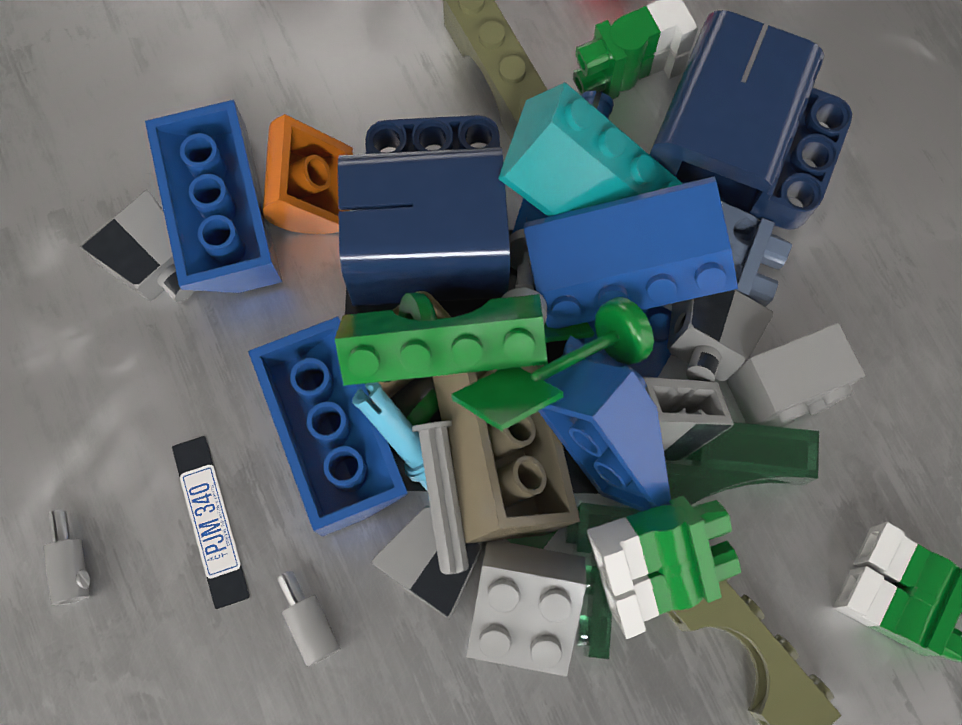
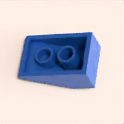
[538,359,671,511]

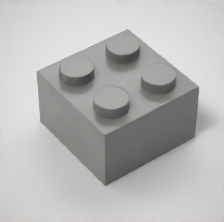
[726,323,866,432]
[466,540,586,677]

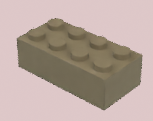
[433,365,580,543]

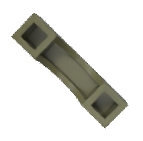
[443,0,548,141]
[666,577,842,725]

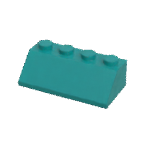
[498,82,683,217]

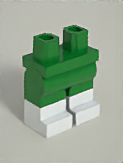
[573,0,698,100]
[587,496,742,639]
[832,522,962,662]

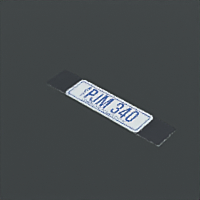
[172,436,250,609]

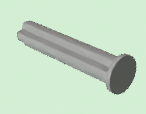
[412,421,469,574]

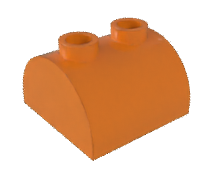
[263,114,353,234]

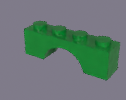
[335,294,548,386]

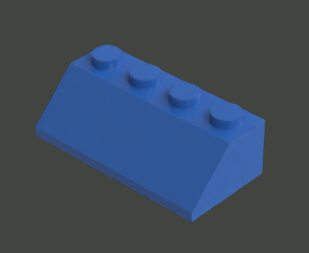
[145,100,283,293]
[524,176,738,329]
[248,316,408,537]

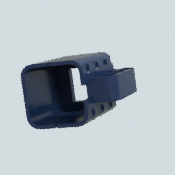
[649,10,852,230]
[338,115,510,306]

